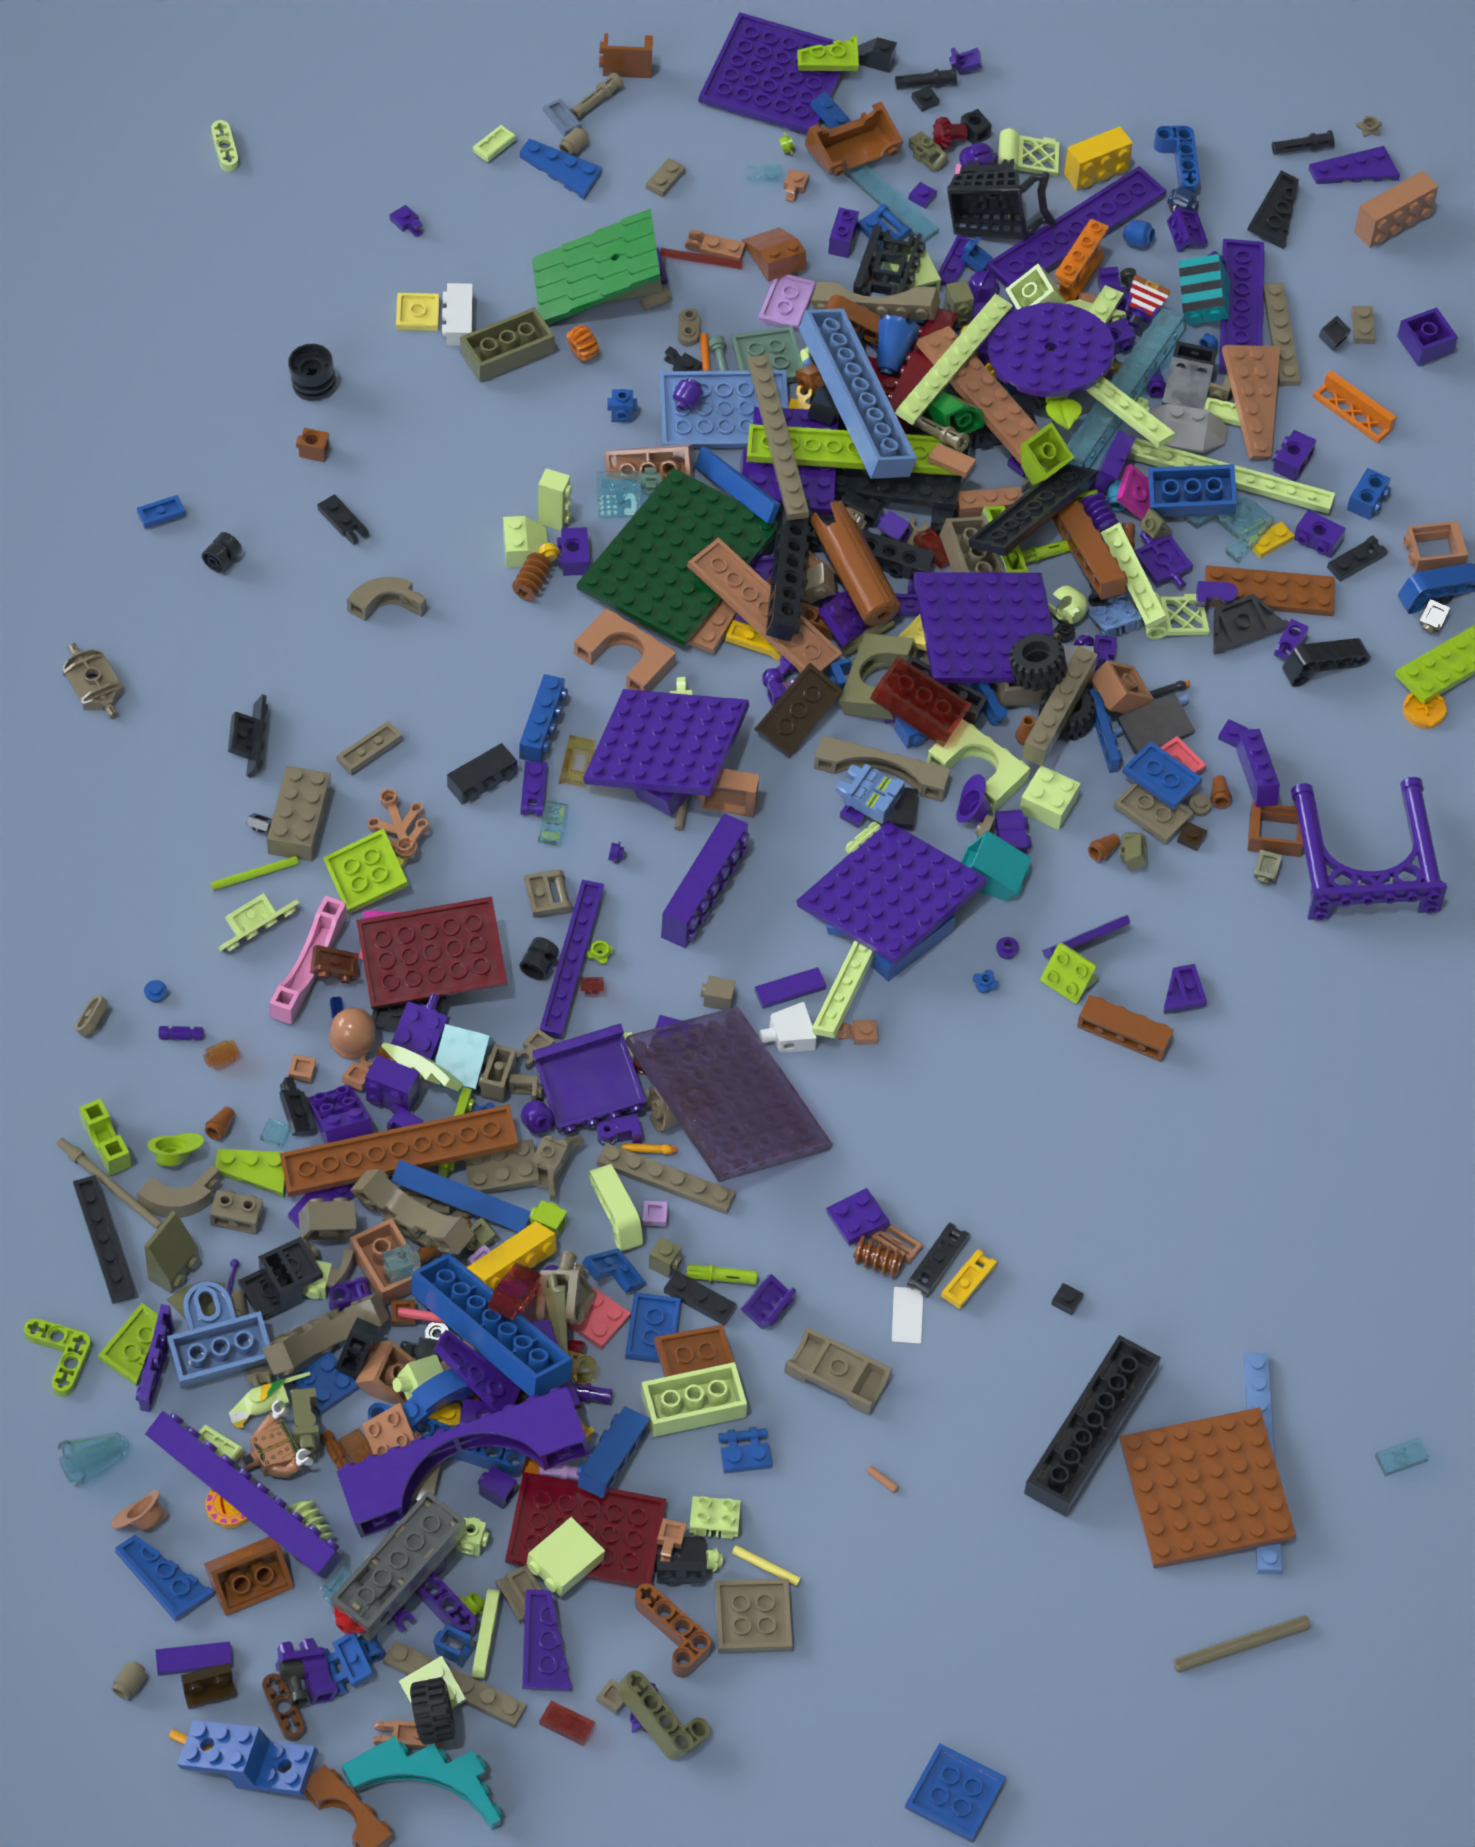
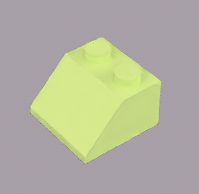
[503,516,548,567]

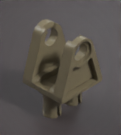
[536,1251,596,1325]

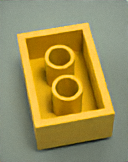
[1064,126,1133,191]

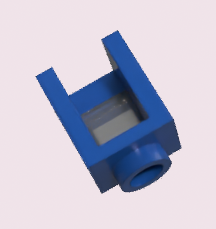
[433,1624,475,1668]

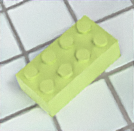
[641,1362,747,1437]

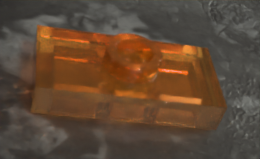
[338,1428,373,1464]

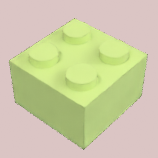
[1005,264,1066,310]
[1019,766,1081,830]

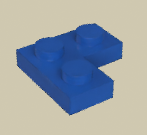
[582,1248,646,1293]

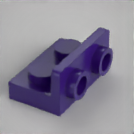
[1167,208,1208,252]

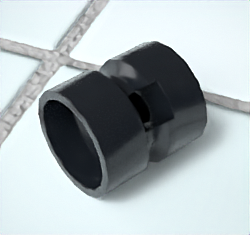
[201,532,242,573]
[519,937,559,980]

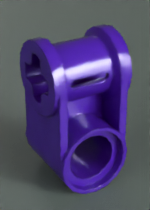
[328,1277,372,1312]

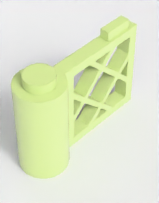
[998,128,1060,177]
[1143,592,1210,640]

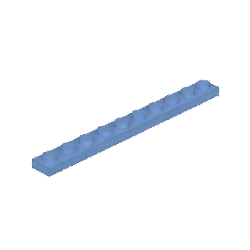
[1243,1353,1282,1574]

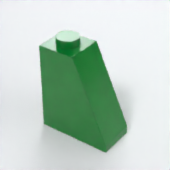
[924,390,984,434]

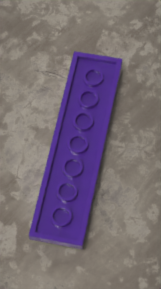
[1219,238,1264,373]

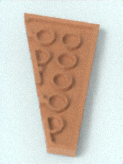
[1222,345,1280,460]

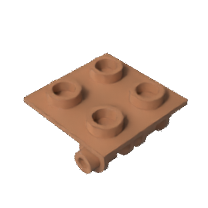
[362,1403,422,1456]

